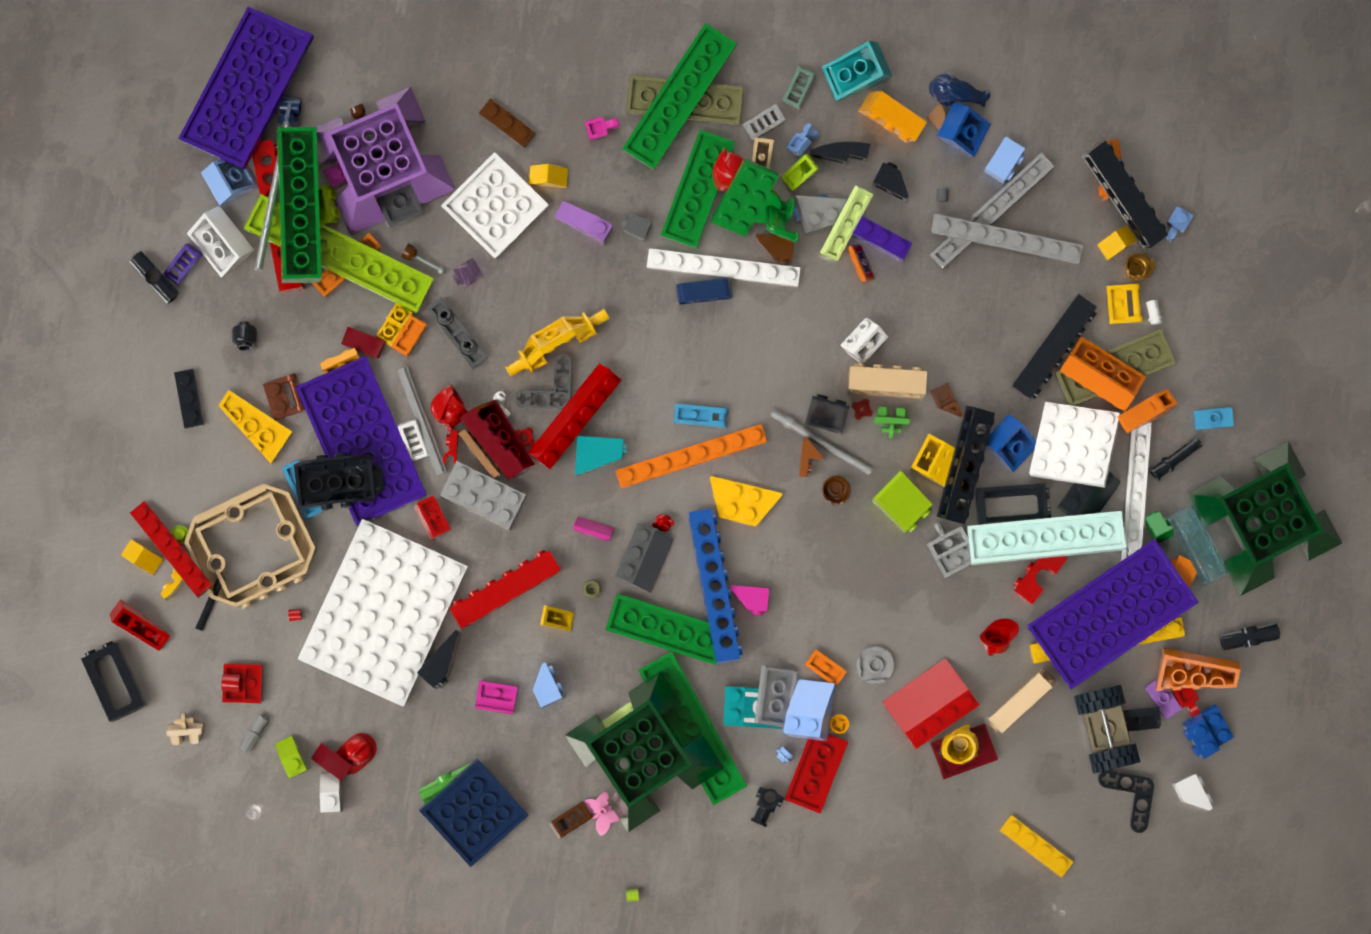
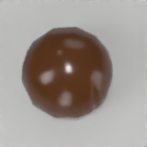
[822,475,851,505]

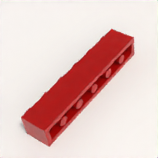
[528,363,622,470]
[450,550,562,630]

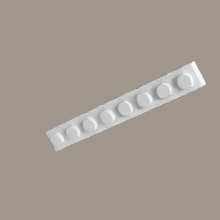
[647,248,800,287]
[1121,422,1152,561]

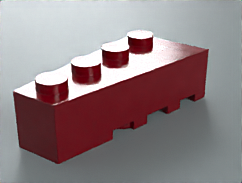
[460,399,535,480]

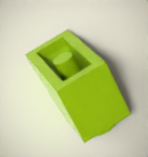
[275,735,309,779]

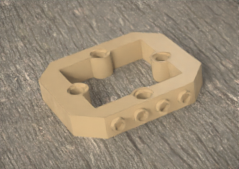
[184,484,317,609]

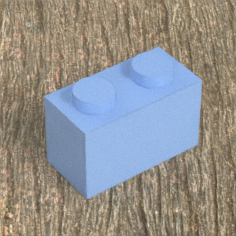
[984,137,1025,183]

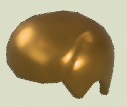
[1124,253,1155,281]

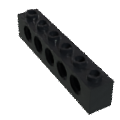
[936,405,995,524]

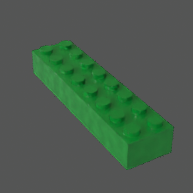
[277,127,322,283]

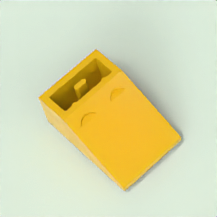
[910,434,969,487]

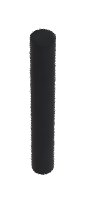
[195,577,225,631]

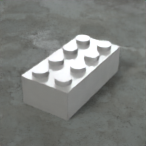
[440,461,527,531]

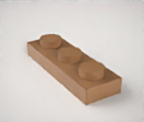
[458,429,501,480]

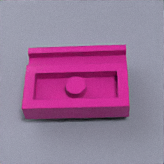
[475,681,518,715]

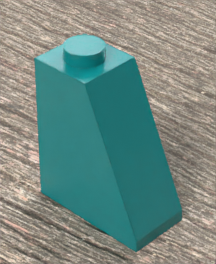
[575,436,627,476]

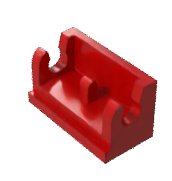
[414,495,451,541]

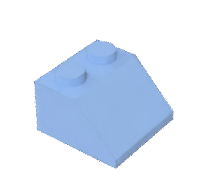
[201,160,258,205]

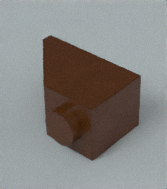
[756,234,794,265]

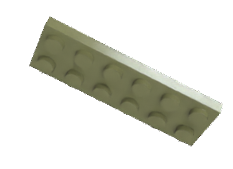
[626,75,743,126]
[1055,329,1176,406]

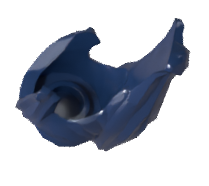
[929,73,990,107]

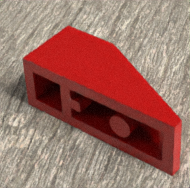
[109,599,170,651]

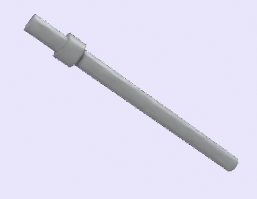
[771,409,873,475]

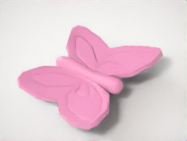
[583,792,620,835]

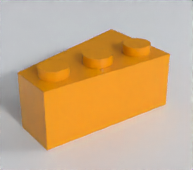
[858,91,927,143]

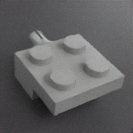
[927,522,971,578]

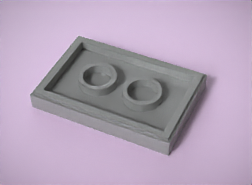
[754,666,798,728]

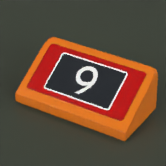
[847,245,875,284]

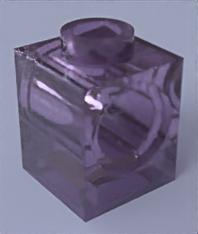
[453,258,483,288]

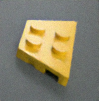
[710,476,782,527]

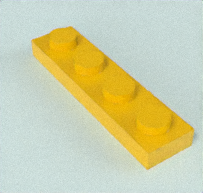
[999,815,1073,877]

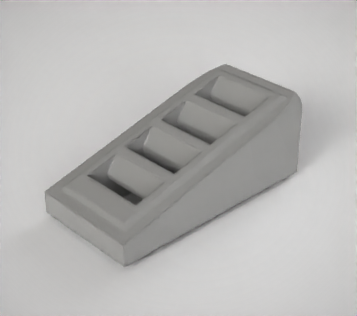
[743,104,786,141]

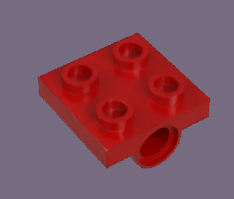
[221,664,263,704]

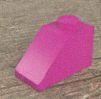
[730,585,769,616]

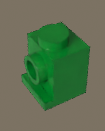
[1146,511,1174,544]

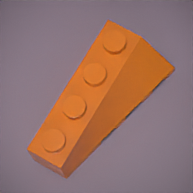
[1156,647,1241,691]

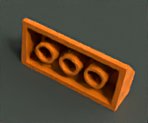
[1060,336,1146,412]

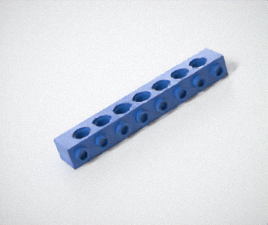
[688,508,743,665]

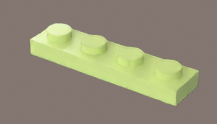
[820,185,873,261]

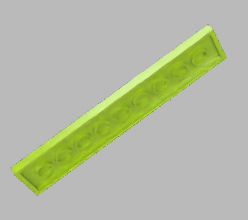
[244,194,434,313]

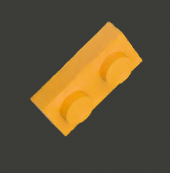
[320,348,360,374]

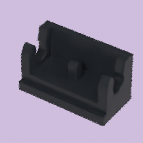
[1123,707,1161,731]

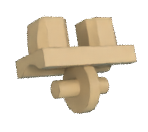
[166,713,204,745]

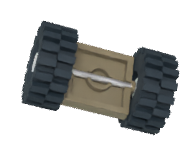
[1074,685,1140,774]

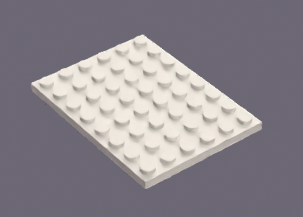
[298,519,468,707]

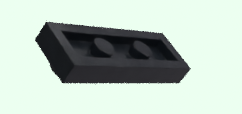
[174,369,204,429]

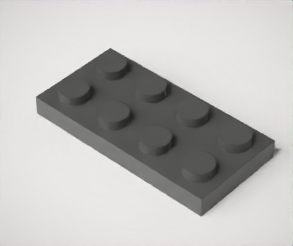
[358,144,424,228]

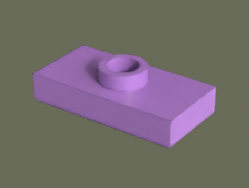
[1144,679,1182,720]

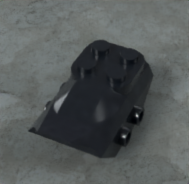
[294,453,385,510]

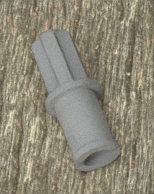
[240,715,268,753]

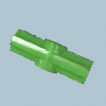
[418,763,470,804]

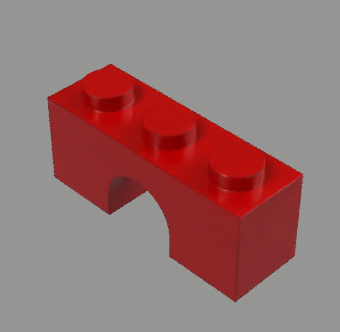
[1013,556,1067,606]

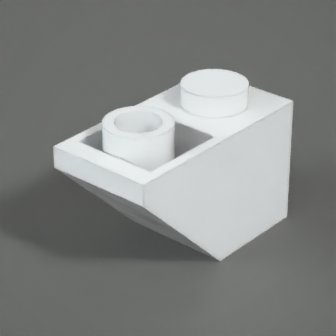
[1173,774,1214,811]

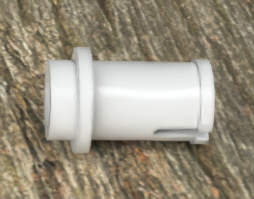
[1146,300,1163,325]

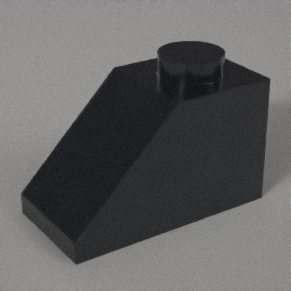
[872,162,909,202]

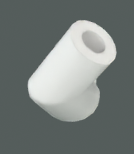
[493,391,511,418]

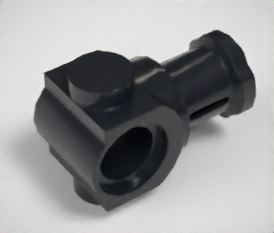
[751,787,785,827]

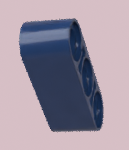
[676,278,733,304]

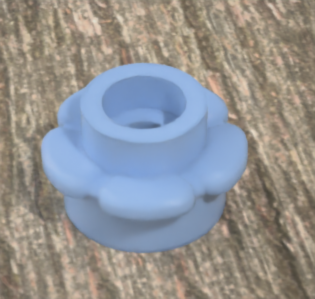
[776,746,794,764]

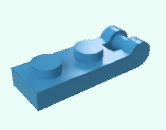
[674,404,729,428]

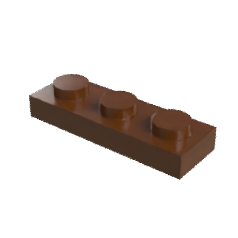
[479,98,536,148]

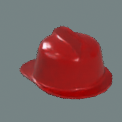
[980,618,1019,656]
[337,733,377,775]

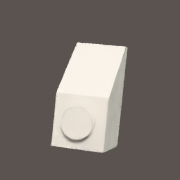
[320,773,342,813]

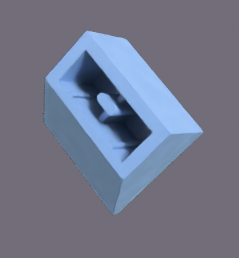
[533,662,565,709]

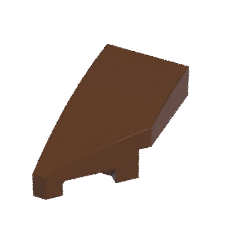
[930,383,963,417]

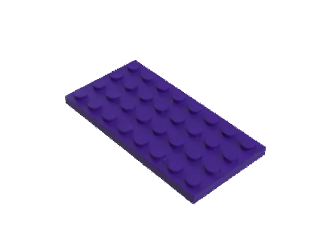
[178,7,314,170]
[296,356,427,527]
[1026,539,1199,690]

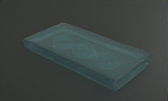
[1168,505,1228,586]

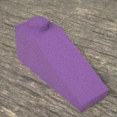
[554,201,613,245]

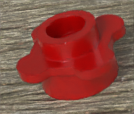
[515,427,535,446]
[652,514,675,532]

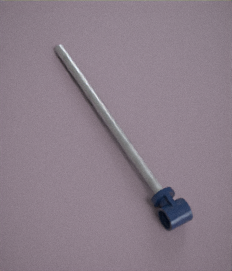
[255,96,302,271]

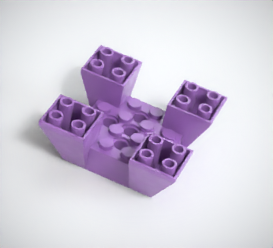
[316,86,455,235]

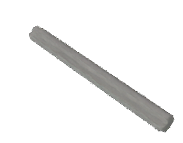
[398,367,447,475]

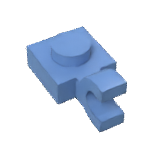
[786,123,820,157]
[1165,206,1194,242]

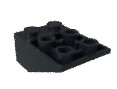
[805,394,850,435]

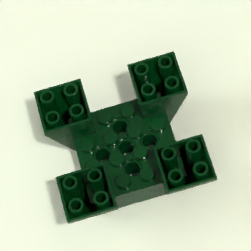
[1187,441,1342,596]
[565,671,724,832]

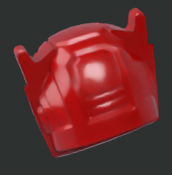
[713,148,744,192]
[430,384,468,431]

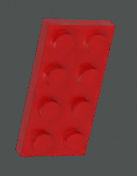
[784,734,848,814]

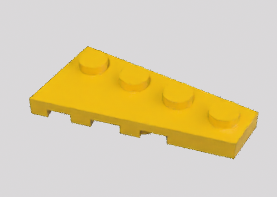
[218,390,293,464]

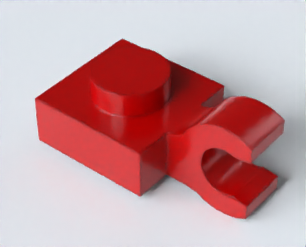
[443,430,459,464]
[1172,688,1200,717]

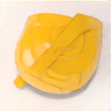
[941,724,979,764]

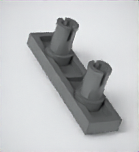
[426,297,488,369]

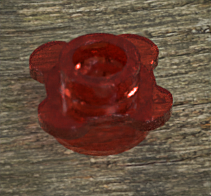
[851,398,873,420]

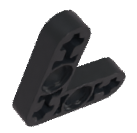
[1098,771,1154,833]

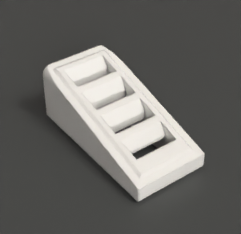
[397,419,429,462]

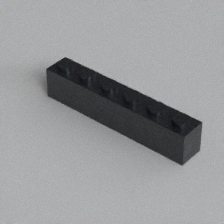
[1081,140,1168,249]
[1011,294,1097,401]

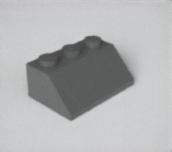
[615,523,673,593]

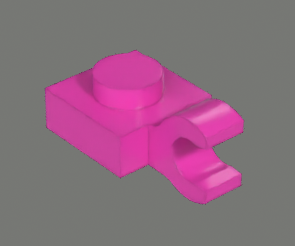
[585,116,620,141]

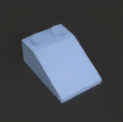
[783,679,836,741]

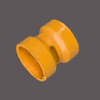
[829,714,849,734]

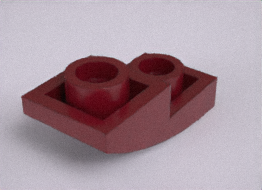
[341,327,386,359]
[311,742,353,781]

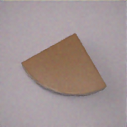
[926,103,946,130]

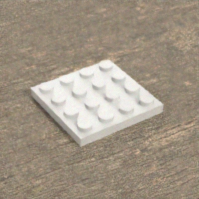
[441,152,549,260]
[1029,402,1121,488]

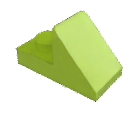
[781,154,819,192]

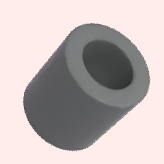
[936,189,949,203]

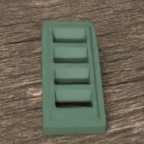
[782,66,816,108]

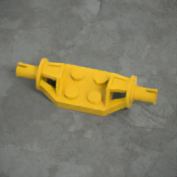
[505,308,610,378]

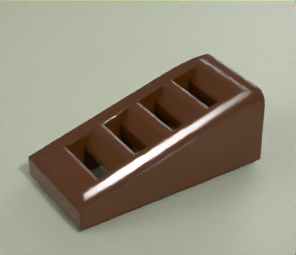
[549,801,593,840]

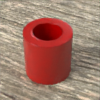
[288,609,302,622]

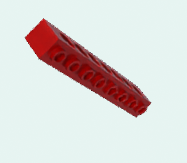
[252,139,306,294]

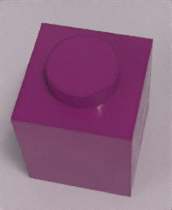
[323,162,348,191]

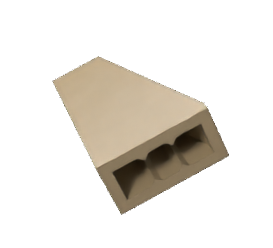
[989,667,1056,733]

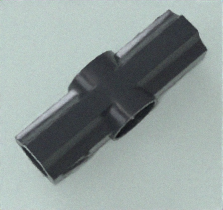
[129,251,180,304]
[1220,623,1280,651]

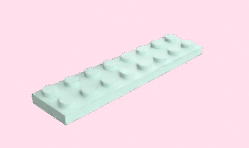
[967,511,1126,565]

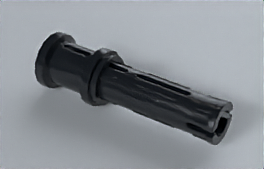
[1148,436,1203,482]

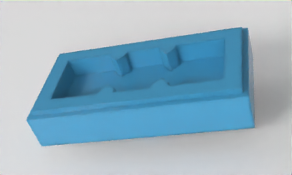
[1193,407,1234,430]

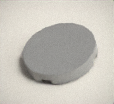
[856,646,895,685]

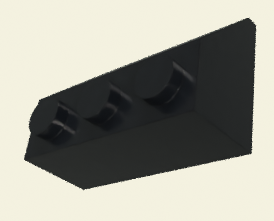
[1057,471,1121,516]

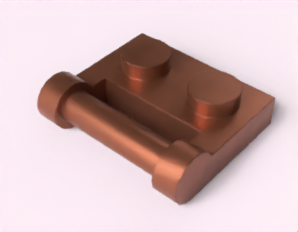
[263,373,306,421]

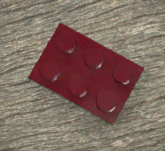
[930,723,998,780]

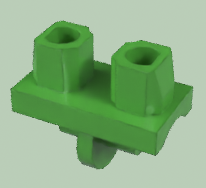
[874,407,910,438]

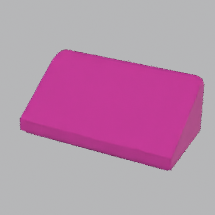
[573,517,614,541]

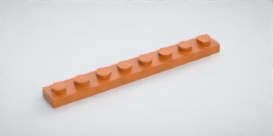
[615,424,767,489]

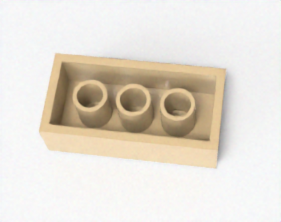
[847,363,927,399]

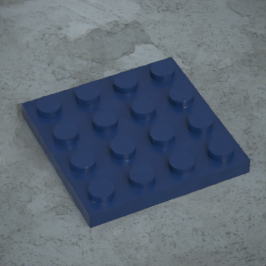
[419,758,529,867]

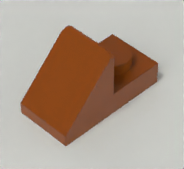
[799,438,824,479]

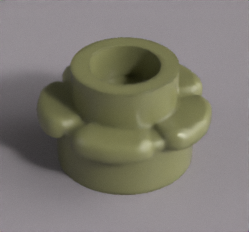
[583,580,602,599]

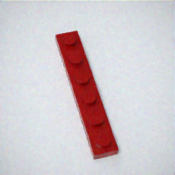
[130,501,213,598]

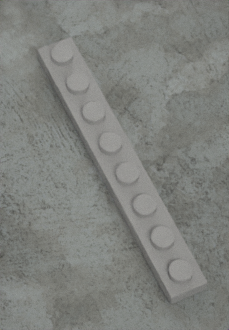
[929,152,1054,269]
[930,214,1083,264]

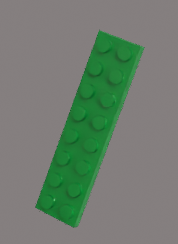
[622,23,737,170]
[638,651,747,805]

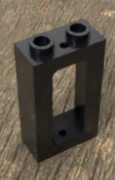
[975,483,1051,525]
[81,641,147,722]

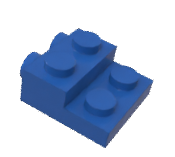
[1182,704,1234,759]

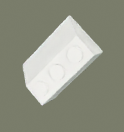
[187,206,254,278]

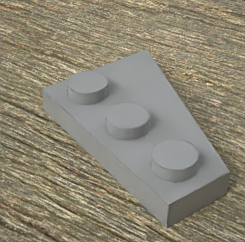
[794,195,848,233]

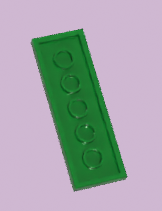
[660,129,735,249]
[605,593,724,665]

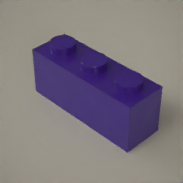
[852,216,912,263]

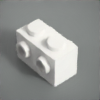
[841,318,888,364]

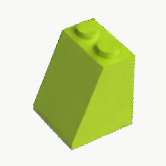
[872,470,933,533]

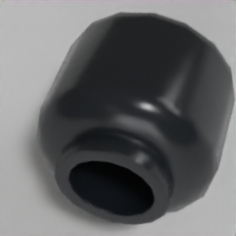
[232,321,257,351]

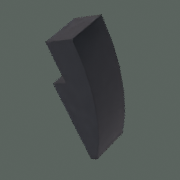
[809,142,870,165]

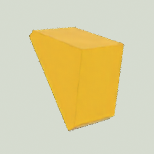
[529,164,568,188]
[1097,225,1138,261]
[121,539,164,576]
[540,605,574,631]

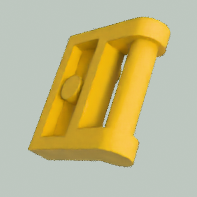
[1106,284,1144,325]

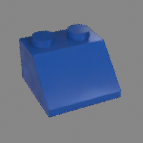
[937,103,991,157]
[986,414,1036,472]

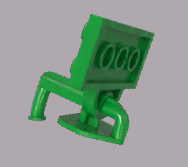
[711,158,799,243]

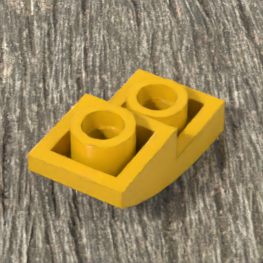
[376,304,413,347]
[160,569,184,600]

